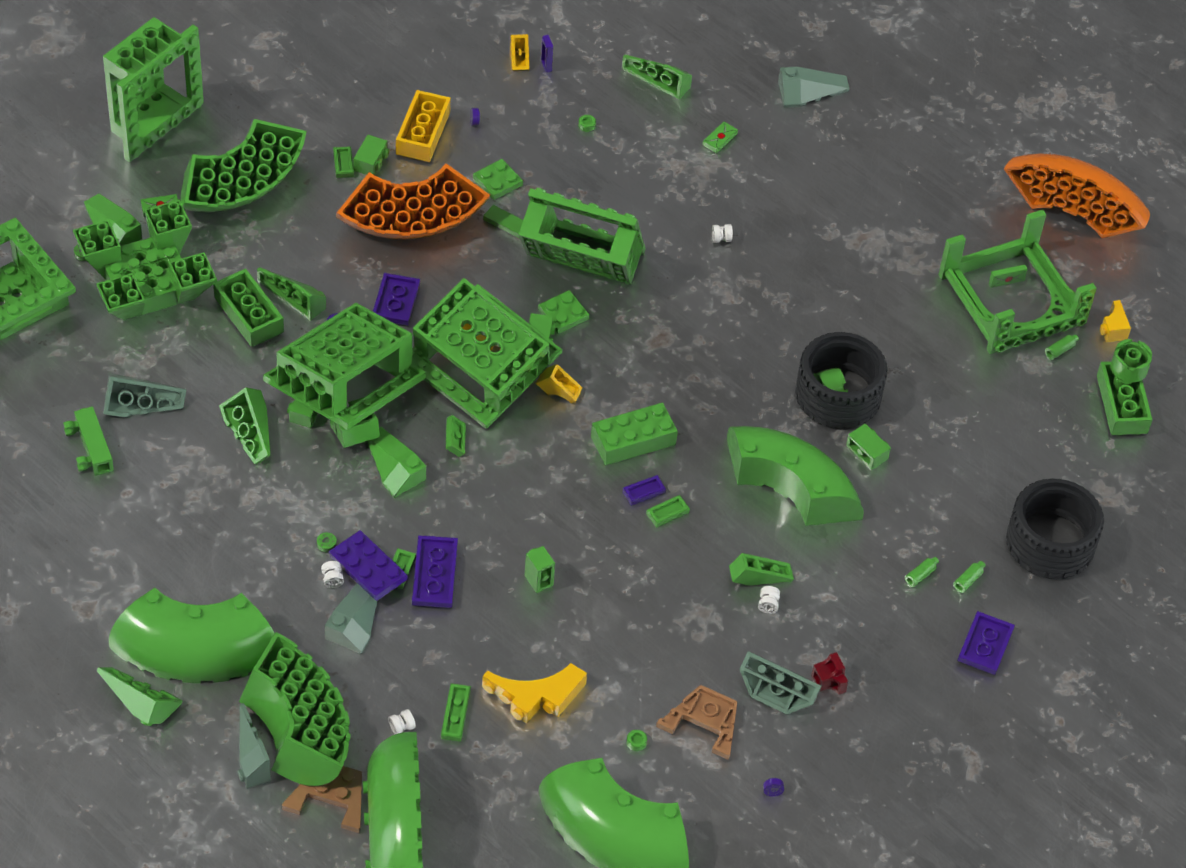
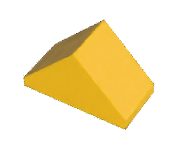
[510,34,530,70]

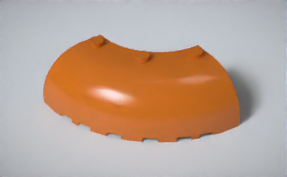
[1004,153,1150,238]
[336,164,490,240]

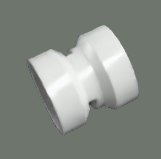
[712,224,733,243]
[321,561,344,589]
[758,586,780,614]
[388,709,416,735]

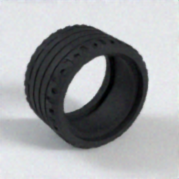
[795,332,888,429]
[1006,478,1104,579]

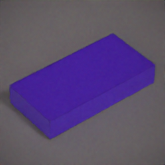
[541,35,553,72]
[623,475,666,506]

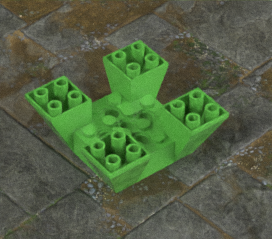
[73,199,217,320]

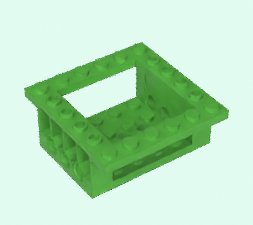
[103,17,204,162]
[519,188,646,285]
[0,217,76,340]
[412,278,562,429]
[263,303,426,430]

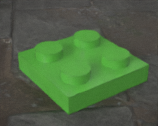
[473,159,523,200]
[538,290,589,334]

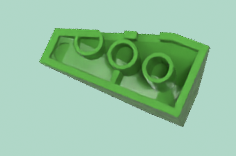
[622,55,692,99]
[84,193,142,246]
[257,267,326,321]
[219,387,271,465]
[367,427,426,498]
[97,667,183,726]

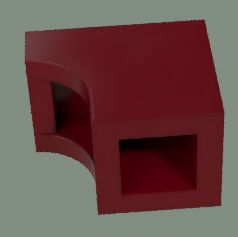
[811,652,848,695]

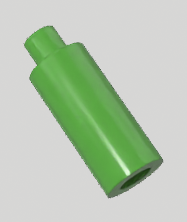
[1045,335,1079,360]
[905,557,939,587]
[953,561,986,593]

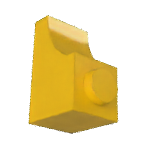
[1100,300,1131,342]
[536,364,583,403]

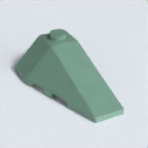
[778,67,850,107]
[325,583,377,654]
[237,703,271,789]

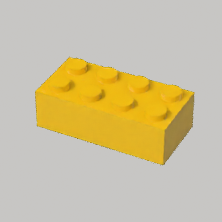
[396,90,451,162]

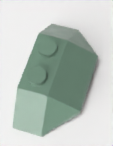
[739,651,822,714]

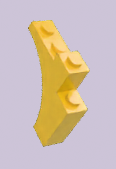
[482,663,587,723]

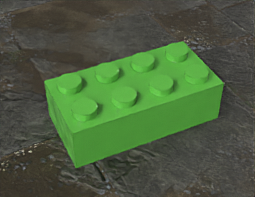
[213,268,284,347]
[1097,362,1152,435]
[591,402,678,466]

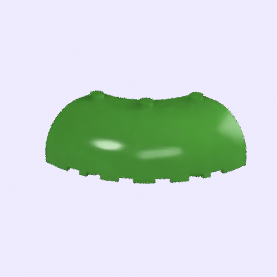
[180,119,307,212]
[727,426,864,526]
[109,588,275,683]
[239,632,351,786]
[363,732,423,868]
[538,758,689,868]

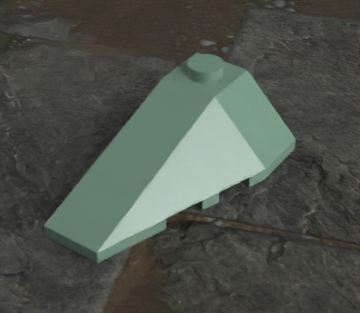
[103,373,187,417]

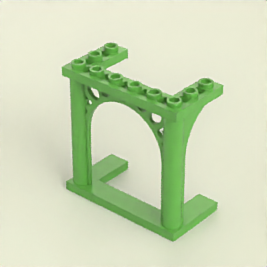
[938,210,1097,354]

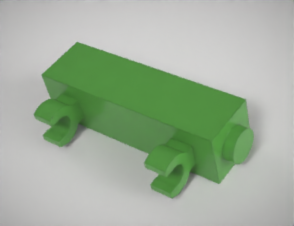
[63,406,114,476]

